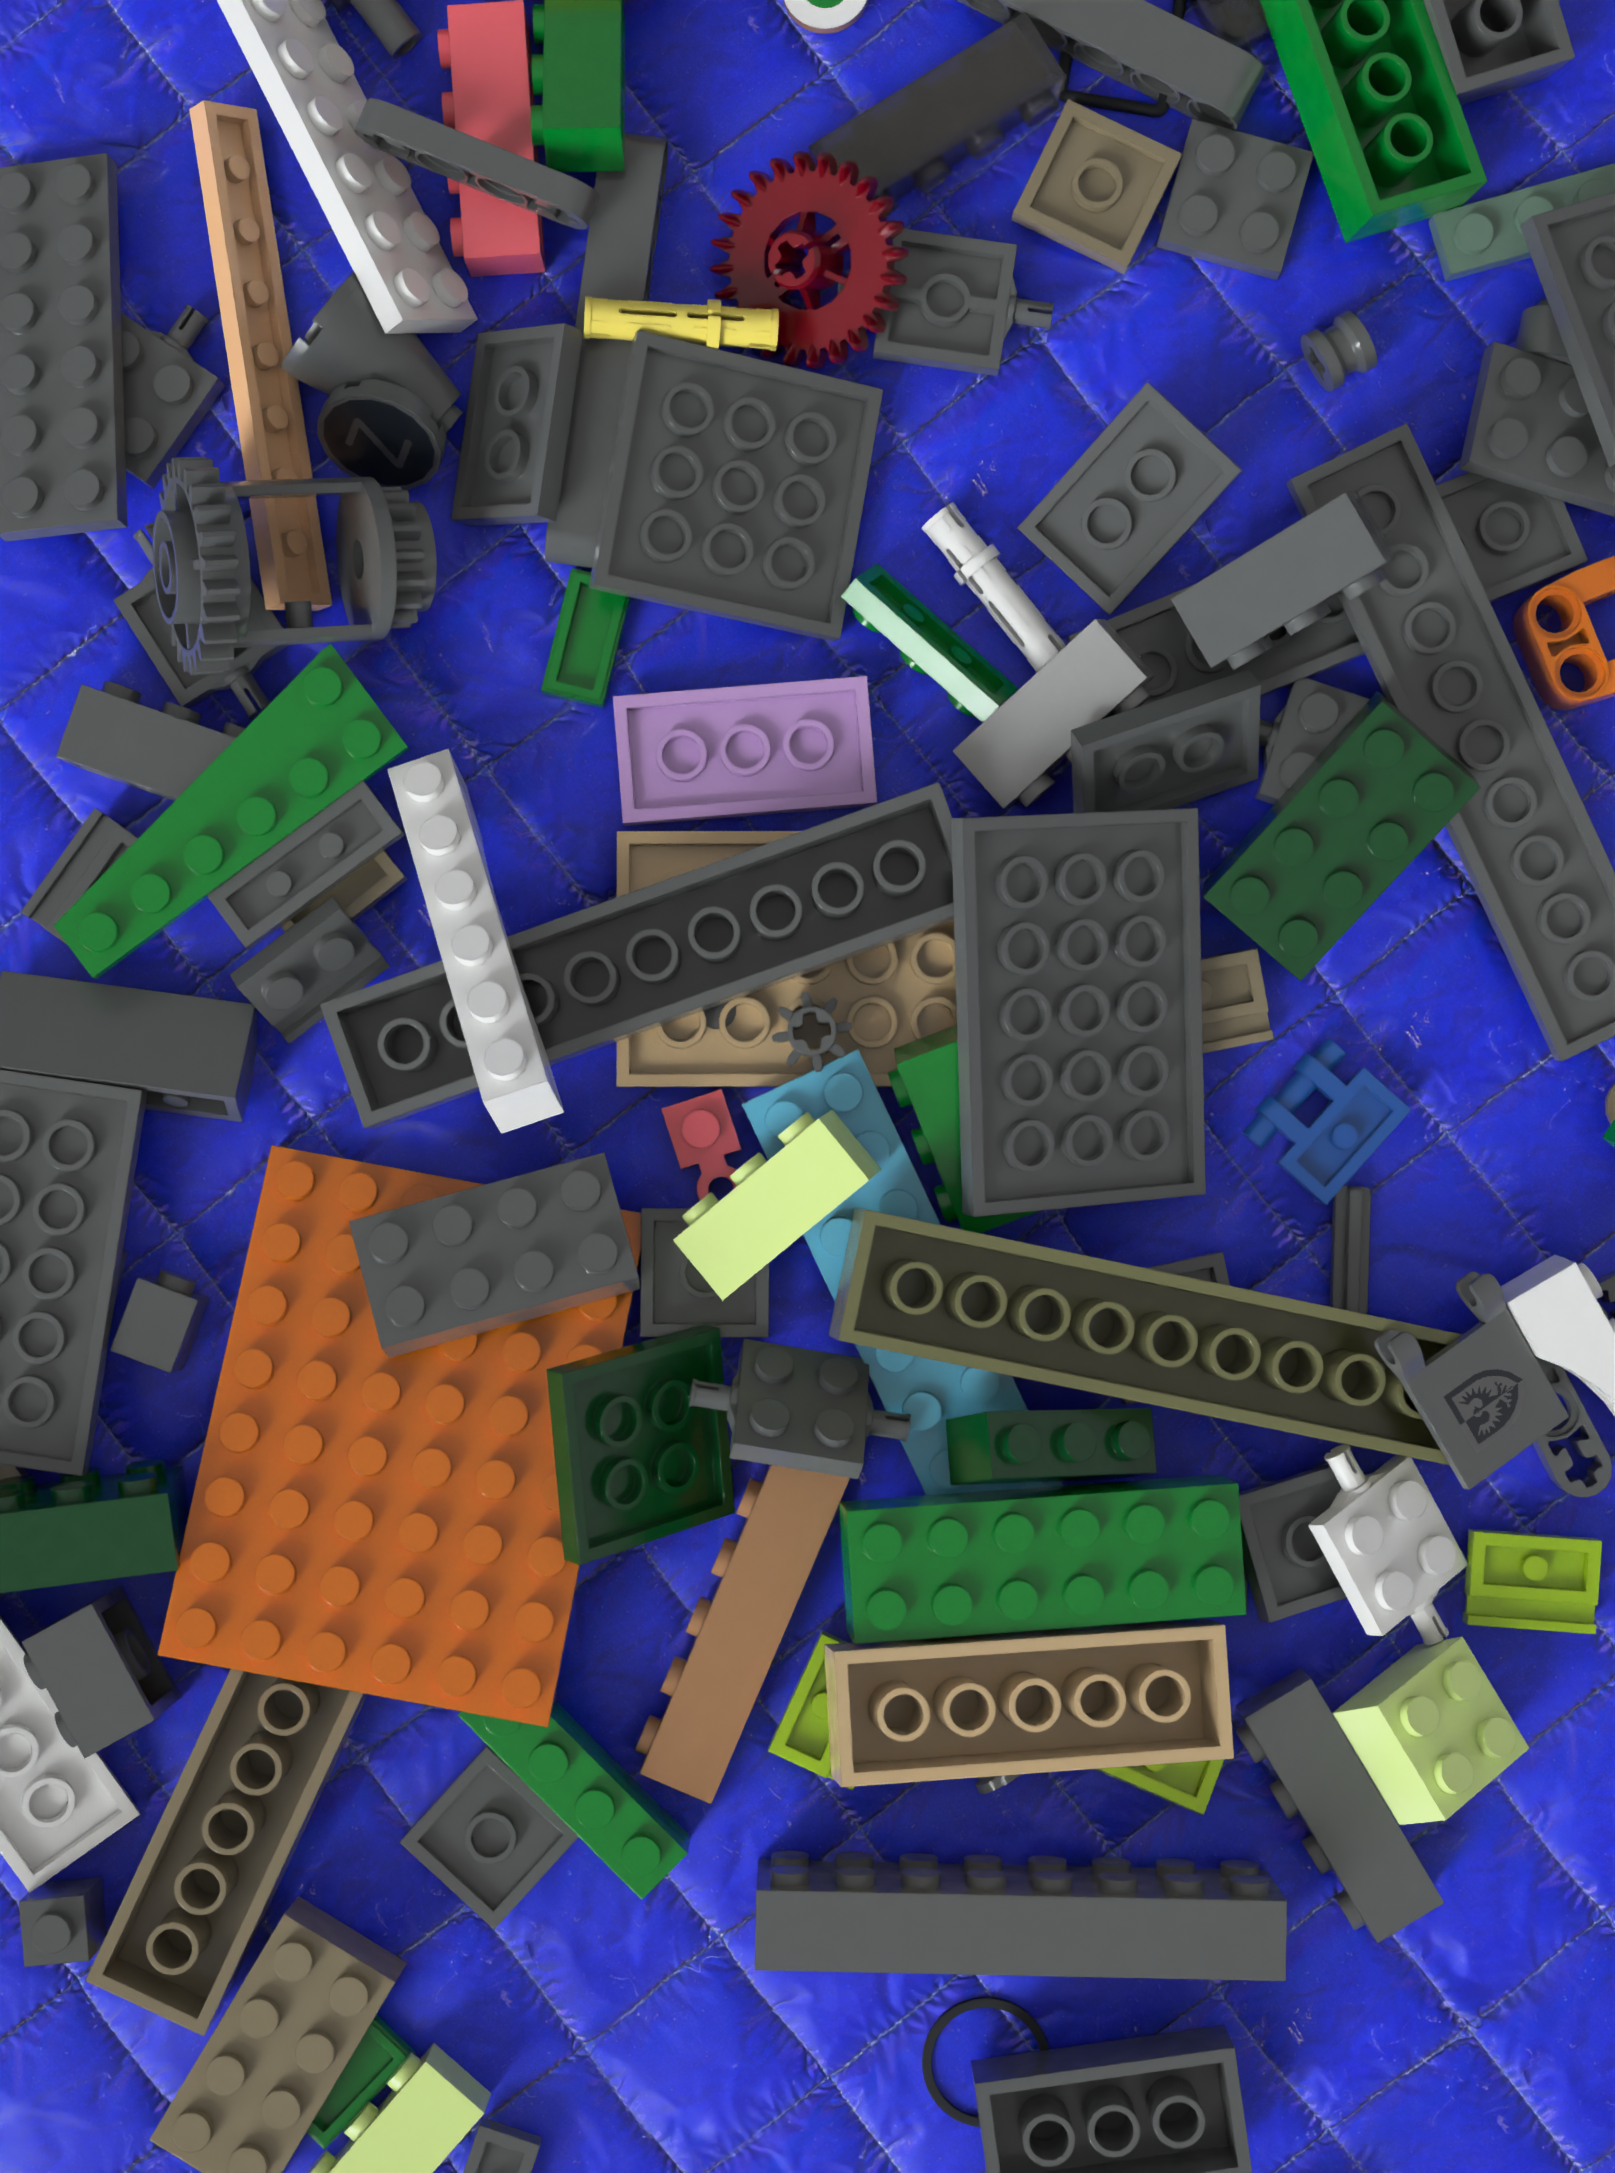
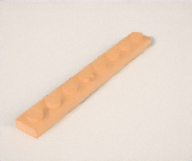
[189,100,332,611]

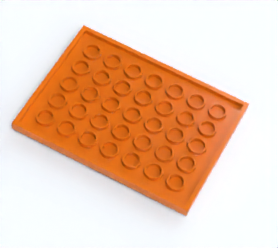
[158,1145,641,1728]

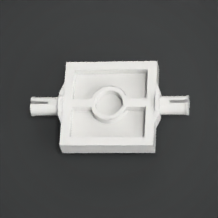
[1308,1444,1468,1645]

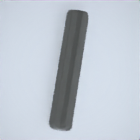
[1329,1186,1371,1314]

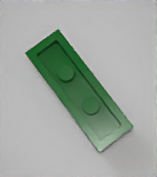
[841,563,1018,723]

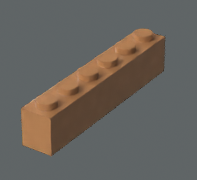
[635,1465,850,1804]

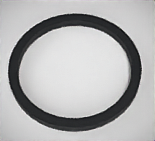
[922,1997,1049,2127]

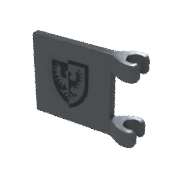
[1374,1271,1569,1490]

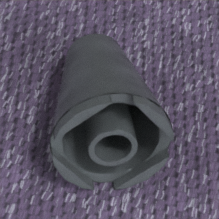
[280,272,463,434]

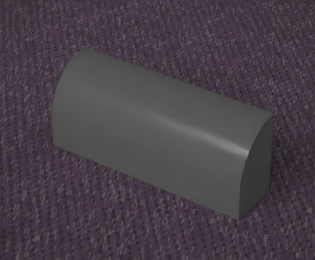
[0,971,257,1122]

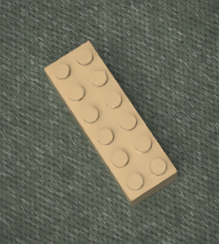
[824,1618,1234,1787]

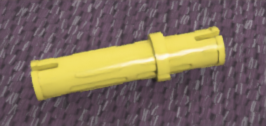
[583,296,779,351]

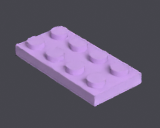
[613,676,877,826]

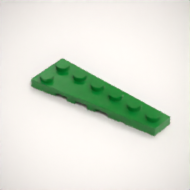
[53,644,410,979]

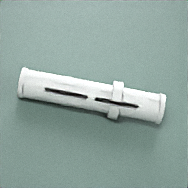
[921,502,1066,673]

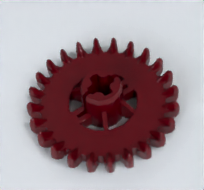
[709,151,909,369]

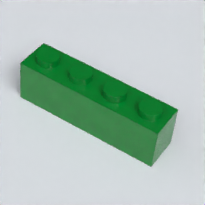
[458,1700,691,1900]

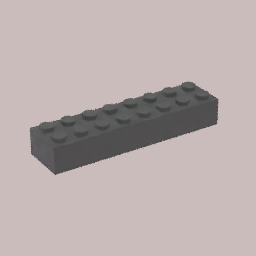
[755,1850,1287,1981]

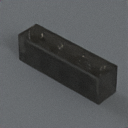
[809,12,1066,218]

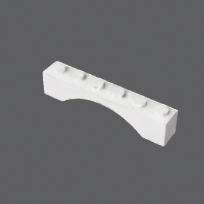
[387,749,564,1134]
[1501,1255,1615,1417]

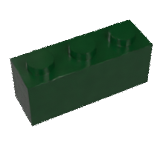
[946,1408,1157,1485]

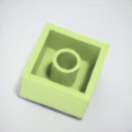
[1332,1636,1529,1825]

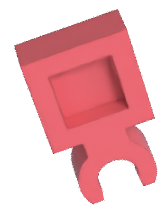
[661,1089,742,1200]

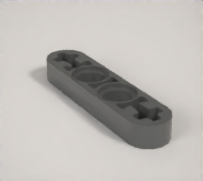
[355,98,600,230]

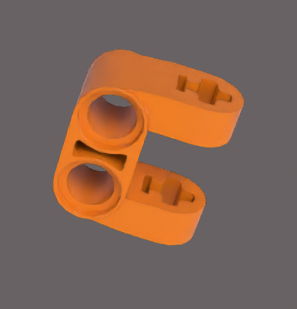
[1512,556,1615,711]

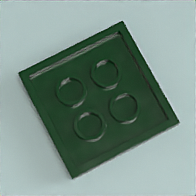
[546,1324,735,1565]

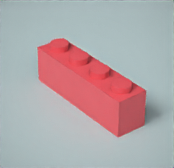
[437,0,546,277]

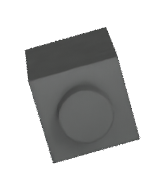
[110,1269,211,1373]
[19,1877,107,1967]

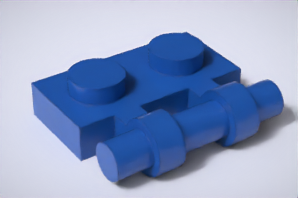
[1243,1038,1411,1205]

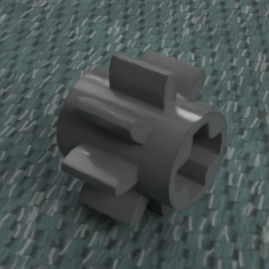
[772,992,852,1073]

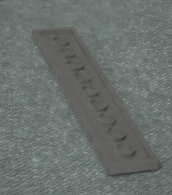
[1286,423,1615,1062]

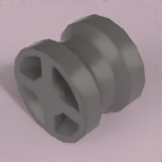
[1300,310,1377,392]

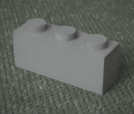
[953,619,1156,809]

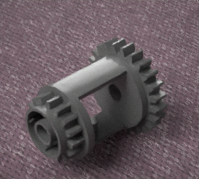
[152,457,437,675]

